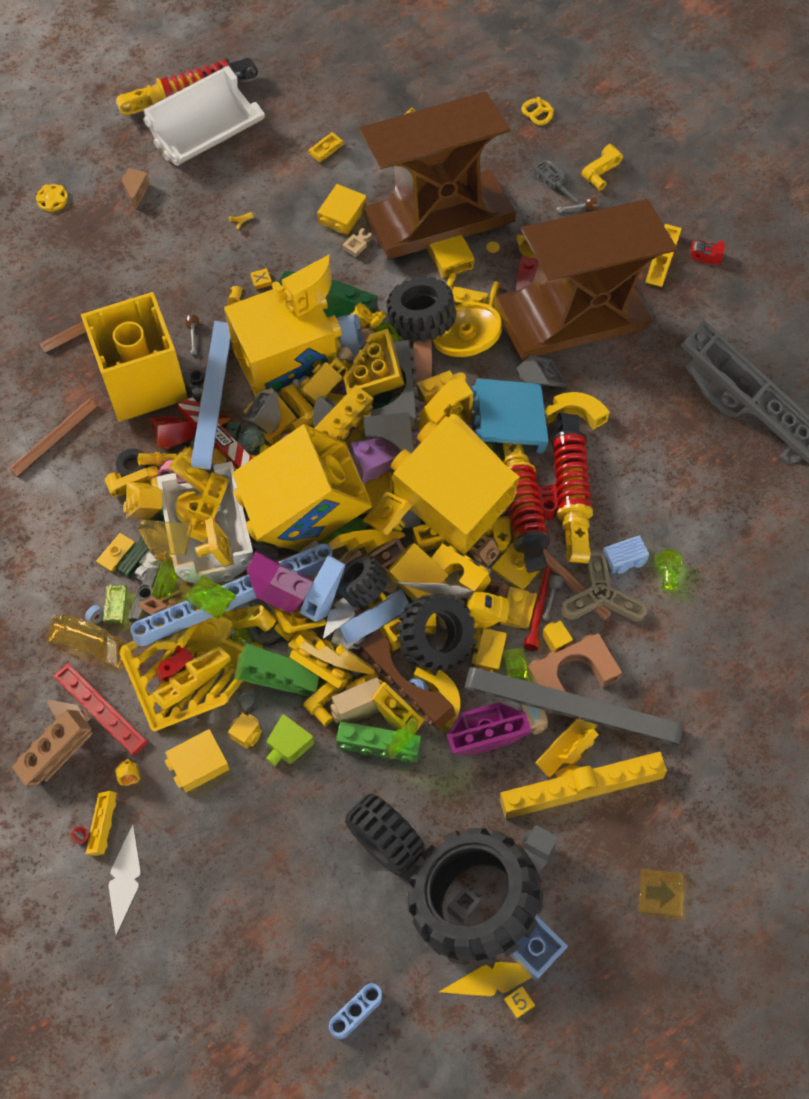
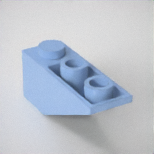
[300,556,345,622]

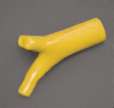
[229,212,254,230]

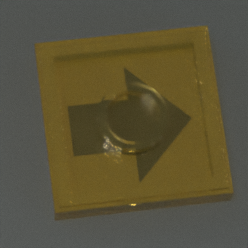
[638,869,684,918]

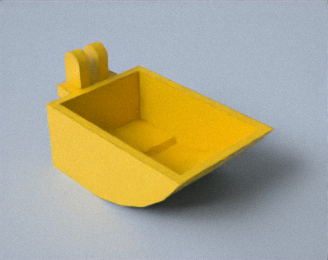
[272,254,332,317]

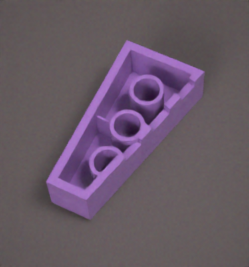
[349,429,421,485]

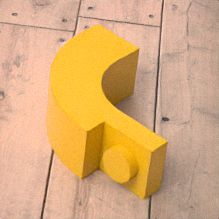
[544,392,610,430]
[414,667,460,733]

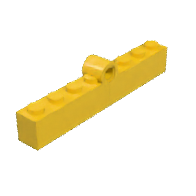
[500,752,667,819]

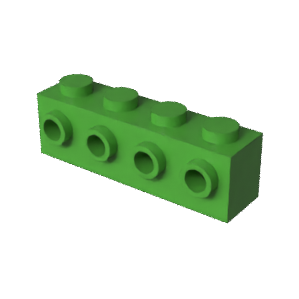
[336,721,421,763]

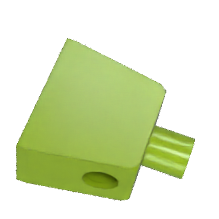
[266,714,315,767]

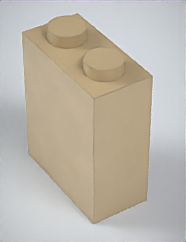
[330,678,381,724]

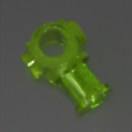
[654,549,683,591]

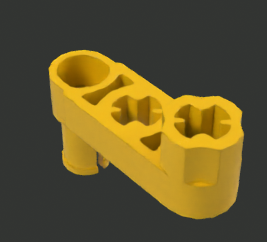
[581,144,623,191]
[281,383,314,431]
[105,466,159,497]
[216,601,276,631]
[303,665,353,727]

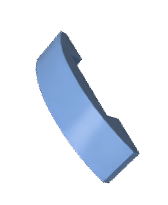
[338,588,409,644]

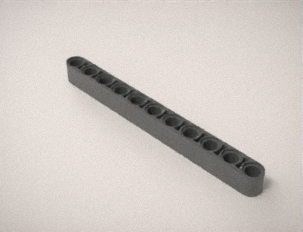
[465,667,683,745]

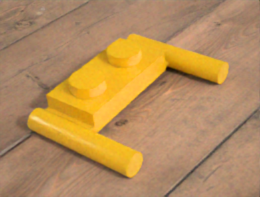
[447,273,500,308]

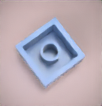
[510,915,568,981]

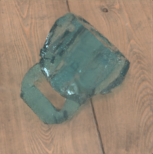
[237,424,265,453]

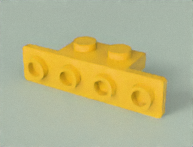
[536,719,598,777]

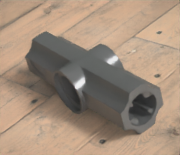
[128,567,165,623]

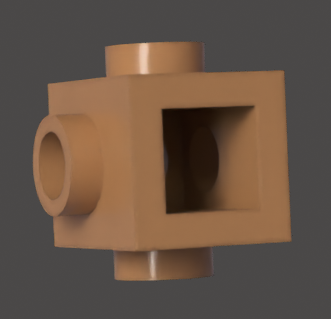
[469,535,500,566]

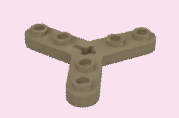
[561,550,647,622]

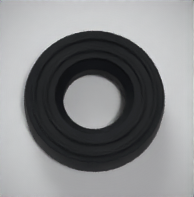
[115,448,150,477]

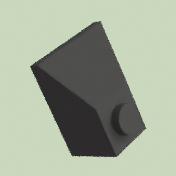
[516,354,568,389]
[242,389,281,434]

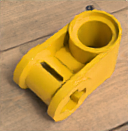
[491,516,511,553]

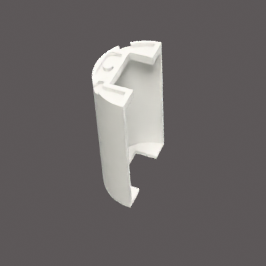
[143,66,265,165]
[157,462,253,586]

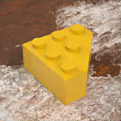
[343,329,405,396]
[417,377,473,431]

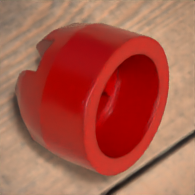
[71,826,88,844]

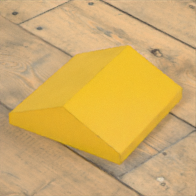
[273,608,327,633]

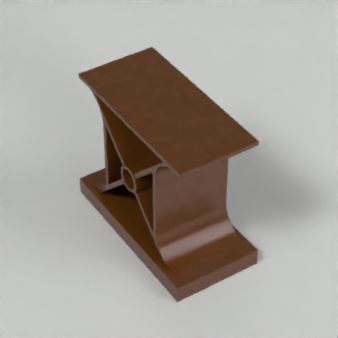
[359,91,516,260]
[493,199,678,360]

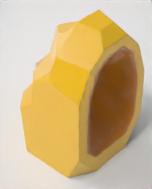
[115,759,141,786]

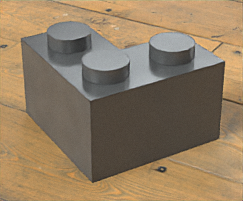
[522,825,558,876]

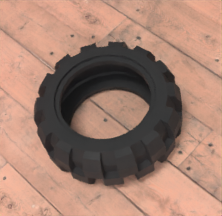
[407,828,544,966]

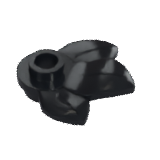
[181,370,205,399]

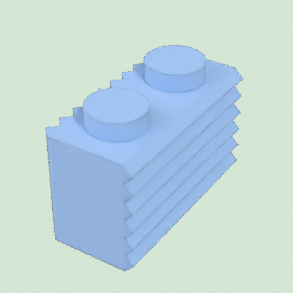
[603,535,649,574]

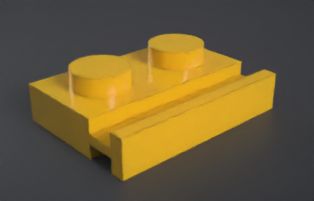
[501,587,537,631]
[155,624,197,650]

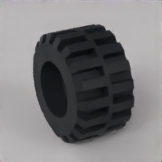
[337,554,389,608]

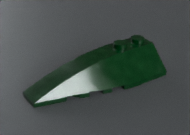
[278,271,378,328]

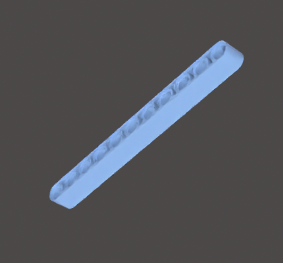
[191,321,230,470]
[131,544,332,646]

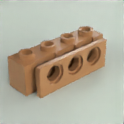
[12,710,93,786]

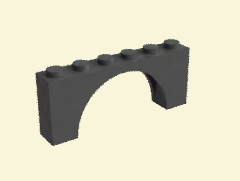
[370,340,421,432]
[364,412,424,530]

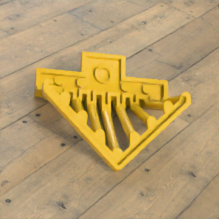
[120,609,244,731]

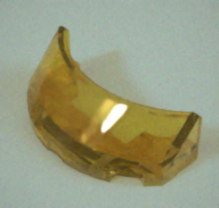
[46,614,125,668]

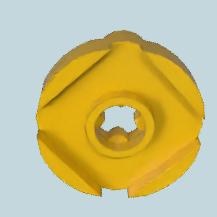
[175,492,202,528]

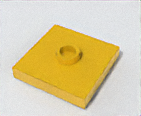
[491,544,541,590]

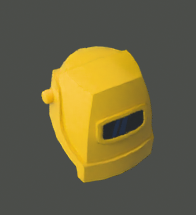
[465,592,509,629]

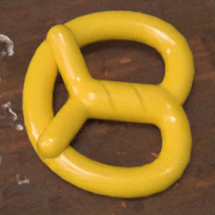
[521,97,554,126]

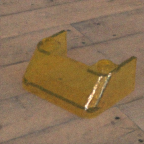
[138,520,193,578]

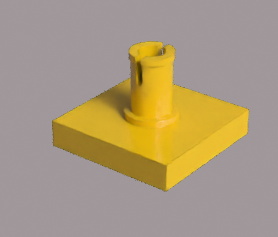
[363,492,412,535]
[195,518,233,567]

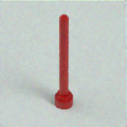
[523,565,552,651]

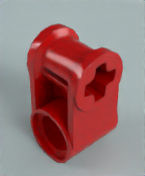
[537,484,558,521]

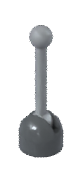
[542,575,565,621]

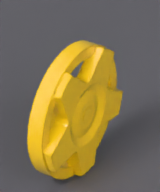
[36,184,68,212]

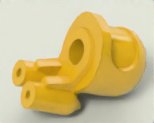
[350,303,386,329]

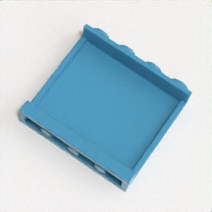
[471,379,548,453]

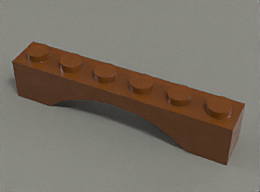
[359,630,456,730]

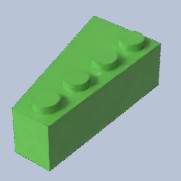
[234,643,319,697]

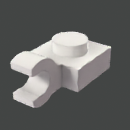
[135,548,167,582]

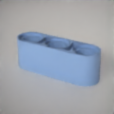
[337,314,365,364]
[329,984,382,1039]

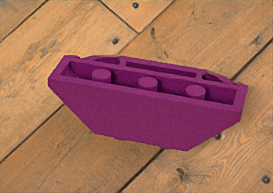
[246,552,314,613]
[447,702,532,756]

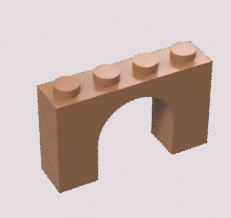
[527,633,622,713]

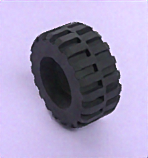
[386,276,456,342]
[397,593,476,671]
[345,794,425,875]

